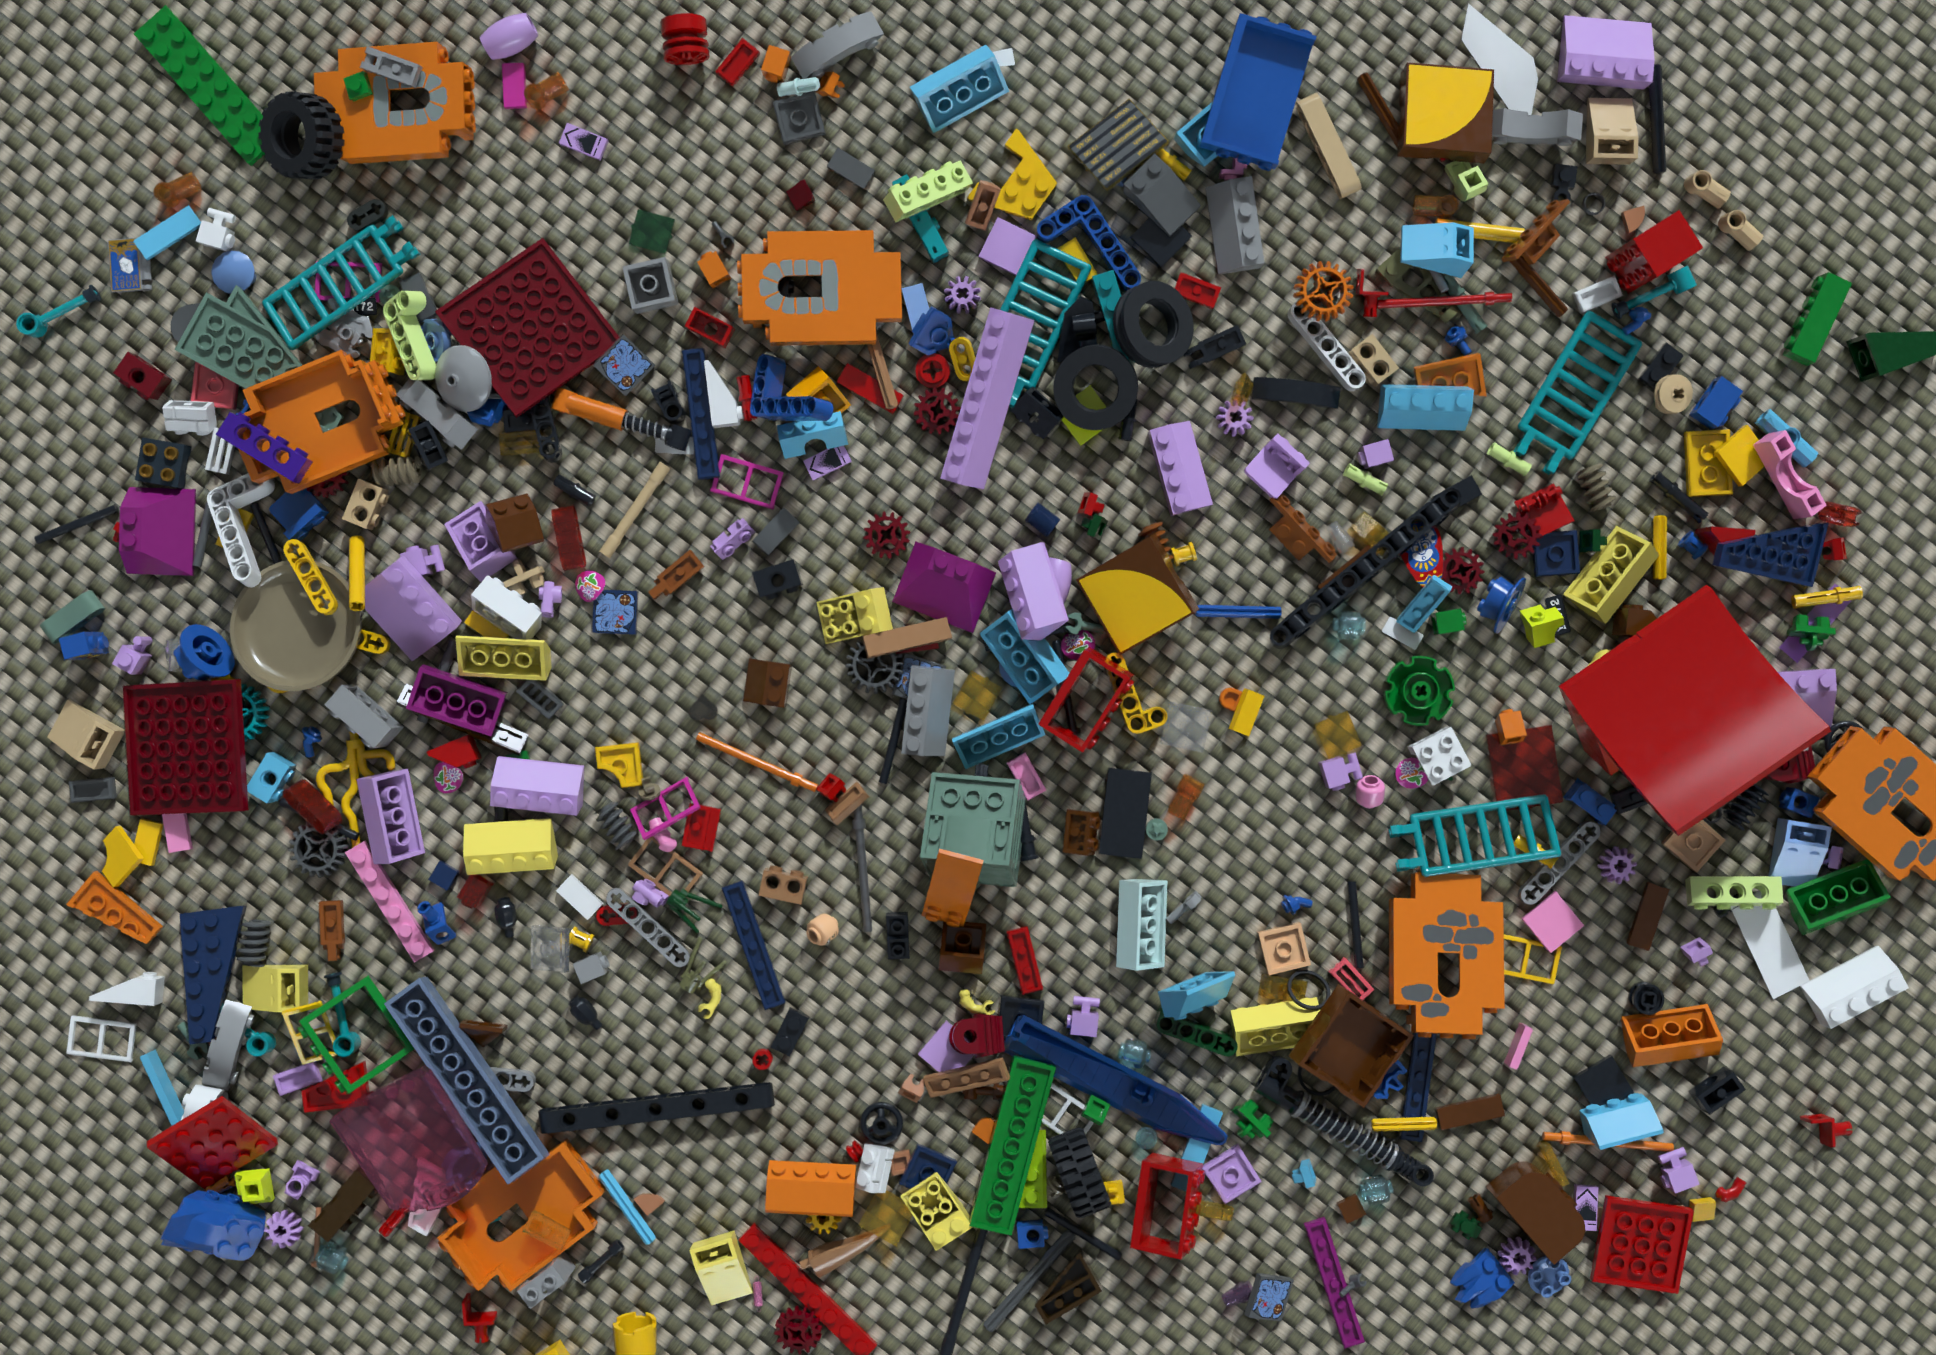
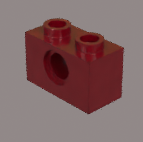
[113,352,172,400]

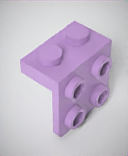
[1244,434,1310,499]

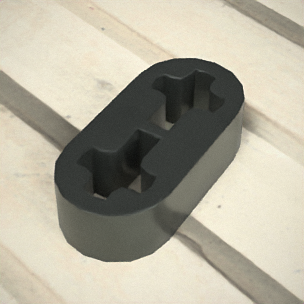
[347,199,388,232]

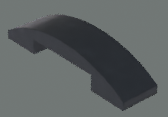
[1251,377,1341,409]

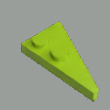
[1019,1130,1047,1208]

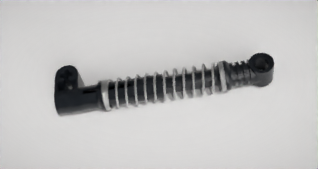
[1254,1056,1434,1187]

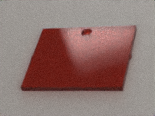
[1486,725,1563,811]

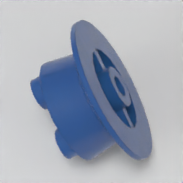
[1477,577,1526,634]
[173,624,235,680]

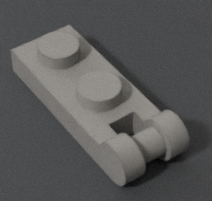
[359,46,423,88]

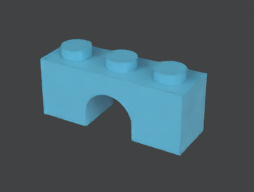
[777,411,848,459]

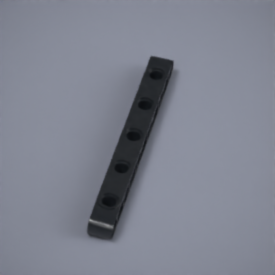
[1270,487,1462,649]
[538,1082,775,1134]

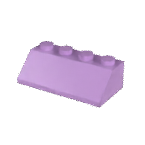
[1148,421,1213,516]
[998,542,1069,641]
[490,756,584,816]
[356,769,425,864]

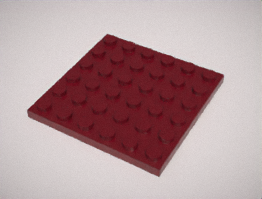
[435,238,619,418]
[123,679,249,815]

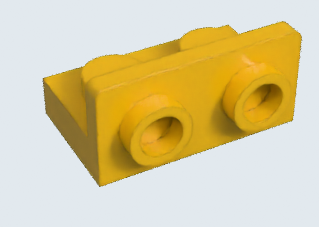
[370,328,405,375]

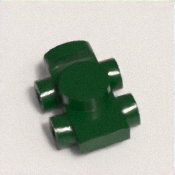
[1449,1210,1483,1240]

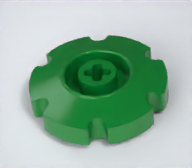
[1383,656,1455,726]

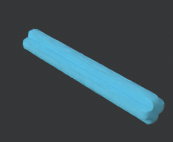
[598,1169,656,1245]

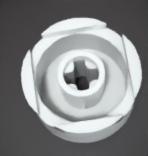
[181,1084,228,1120]

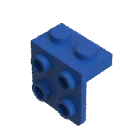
[269,488,330,541]

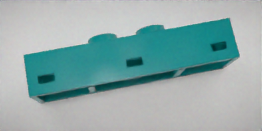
[892,174,949,263]

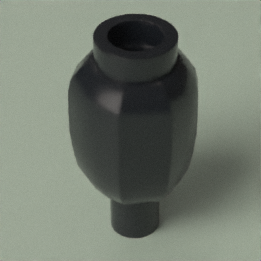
[494,897,517,938]
[568,995,603,1030]

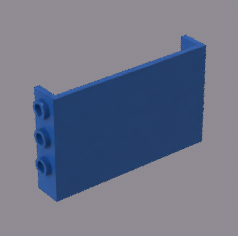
[1199,13,1317,171]

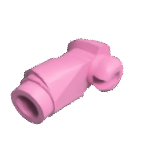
[648,818,677,852]

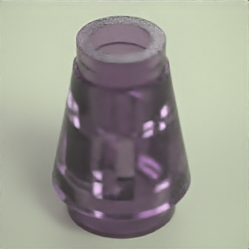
[1222,1280,1253,1307]

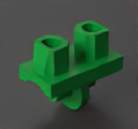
[1787,614,1836,651]
[1232,1099,1274,1139]

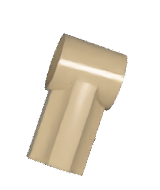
[1684,170,1731,209]
[1718,210,1764,251]

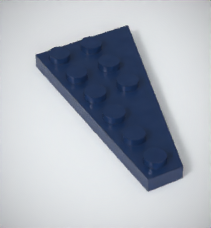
[1712,522,1829,587]
[179,905,247,1045]

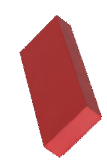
[837,363,904,415]
[1007,926,1043,995]

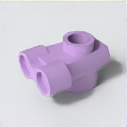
[539,581,562,618]
[632,879,669,908]
[284,1160,320,1200]

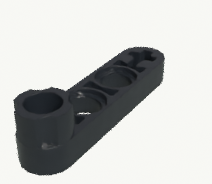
[530,396,562,463]

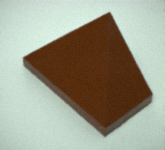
[459,1020,508,1048]

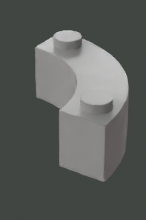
[791,12,884,79]
[1492,108,1583,146]
[397,378,478,449]
[202,1000,255,1091]

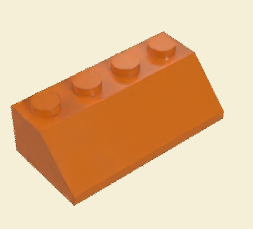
[1621,1004,1723,1067]
[765,1160,856,1217]

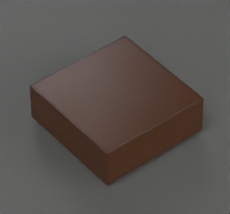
[1336,1193,1366,1224]

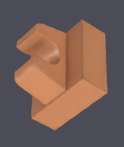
[898,1074,924,1103]

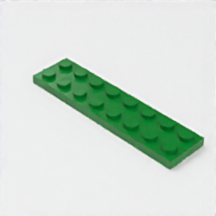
[134,5,265,166]
[969,1055,1056,1235]

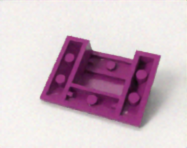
[119,487,196,576]
[892,541,996,633]

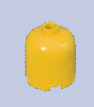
[612,1312,657,1355]

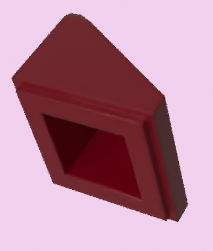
[786,179,815,211]

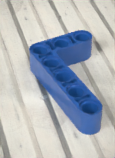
[1037,195,1141,291]
[750,354,833,421]

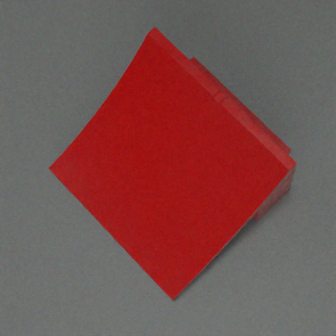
[1558,585,1831,836]

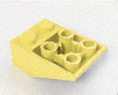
[816,587,893,644]
[242,965,308,1012]
[900,1172,973,1251]
[689,1231,753,1306]

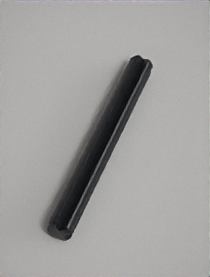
[1649,64,1666,174]

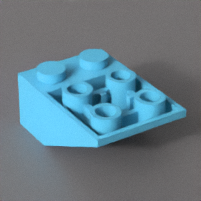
[1400,222,1474,278]

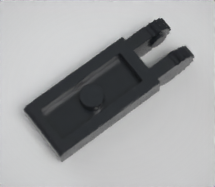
[1184,325,1247,369]

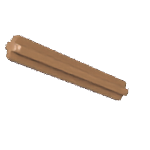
[867,332,898,409]

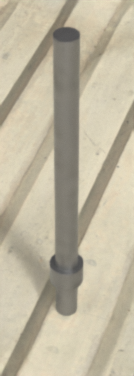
[852,804,872,932]

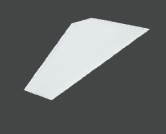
[1461,3,1538,115]

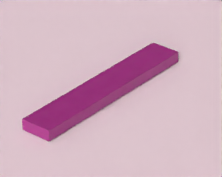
[1304,1217,1365,1349]

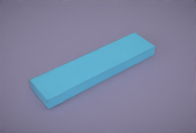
[140,1049,184,1126]
[1171,1104,1223,1191]

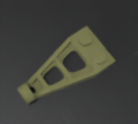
[1375,247,1459,324]

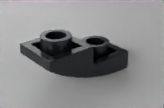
[886,912,910,960]

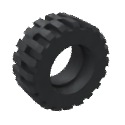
[258,92,345,179]
[1048,1127,1111,1218]

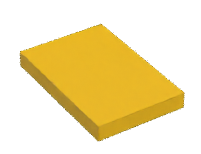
[1684,429,1733,497]

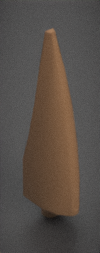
[799,1223,891,1278]

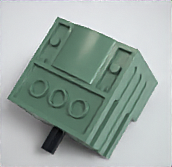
[920,763,1026,887]

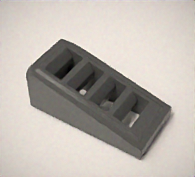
[516,679,564,719]

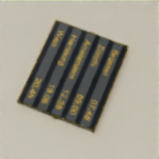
[1067,98,1169,191]

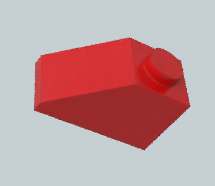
[427,735,482,769]

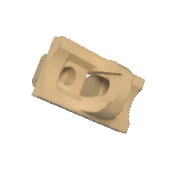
[503,559,545,595]

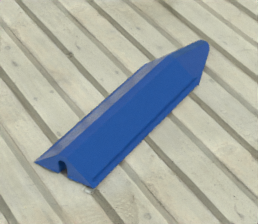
[1004,1015,1228,1145]

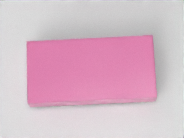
[1007,752,1046,801]
[162,813,193,853]
[1504,1023,1533,1070]

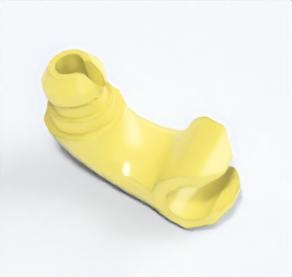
[698,978,721,1019]
[959,989,995,1015]

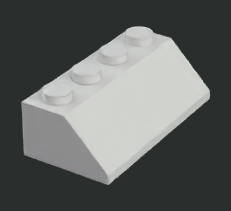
[1800,946,1909,1029]

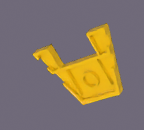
[967,129,1057,221]

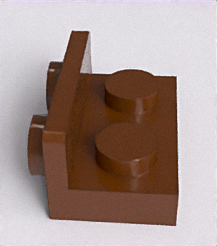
[1063,809,1101,856]

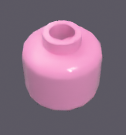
[1355,775,1385,809]

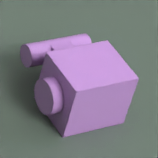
[400,545,445,577]
[112,636,153,675]
[1318,752,1363,791]
[1066,996,1100,1037]
[1658,1147,1700,1193]

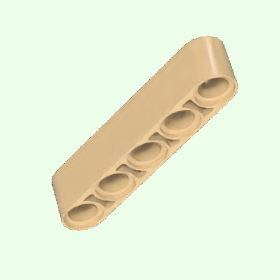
[1295,93,1362,199]

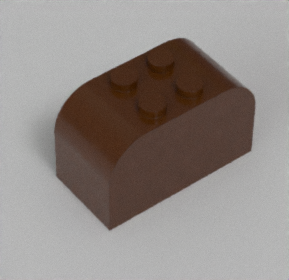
[1485,1162,1585,1265]

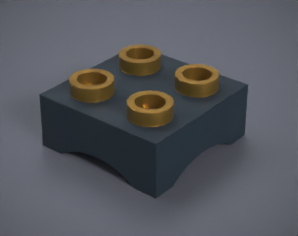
[135,437,192,489]

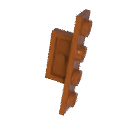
[1501,199,1570,265]
[1269,494,1337,563]

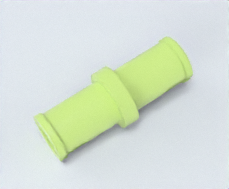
[1487,442,1532,476]
[1343,463,1388,496]

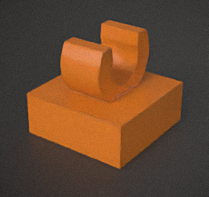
[816,71,845,98]

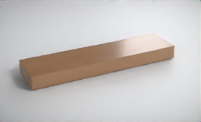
[862,617,952,659]
[923,1058,1010,1098]

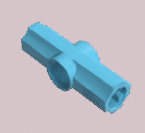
[1755,409,1818,468]

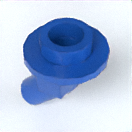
[1622,307,1651,335]
[1445,326,1472,356]
[302,726,322,757]
[1281,895,1313,915]

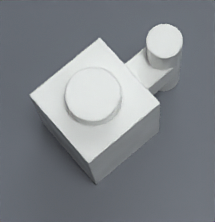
[196,208,236,252]

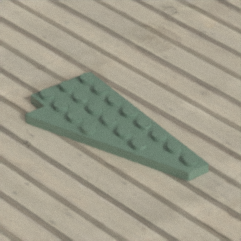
[175,285,344,432]

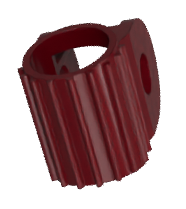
[1764,746,1815,784]
[949,1014,1005,1058]

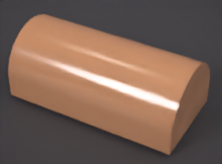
[965,180,1001,231]

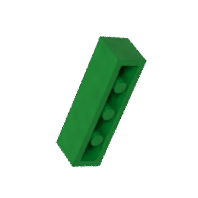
[1783,272,1852,366]

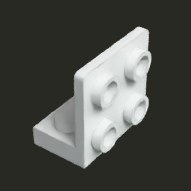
[1407,727,1471,785]

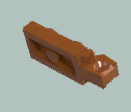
[648,550,705,599]
[319,900,345,961]

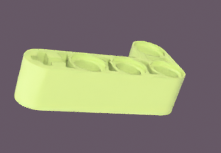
[383,291,436,380]

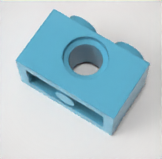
[247,752,296,803]

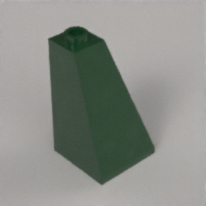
[1846,331,1936,382]

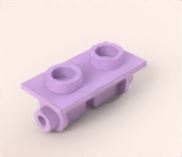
[710,518,755,560]

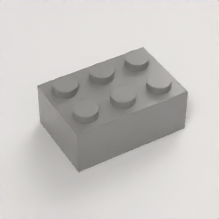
[325,684,404,748]

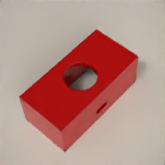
[685,307,735,349]

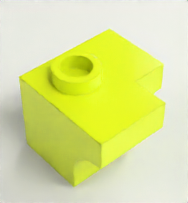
[1520,604,1564,648]
[234,1168,275,1204]

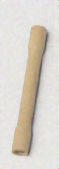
[599,462,671,558]

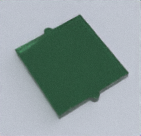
[629,209,675,254]

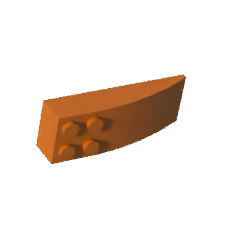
[921,848,984,927]

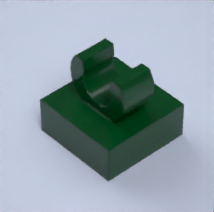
[1081,514,1108,541]
[1579,529,1607,552]

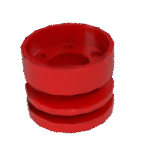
[660,13,710,65]

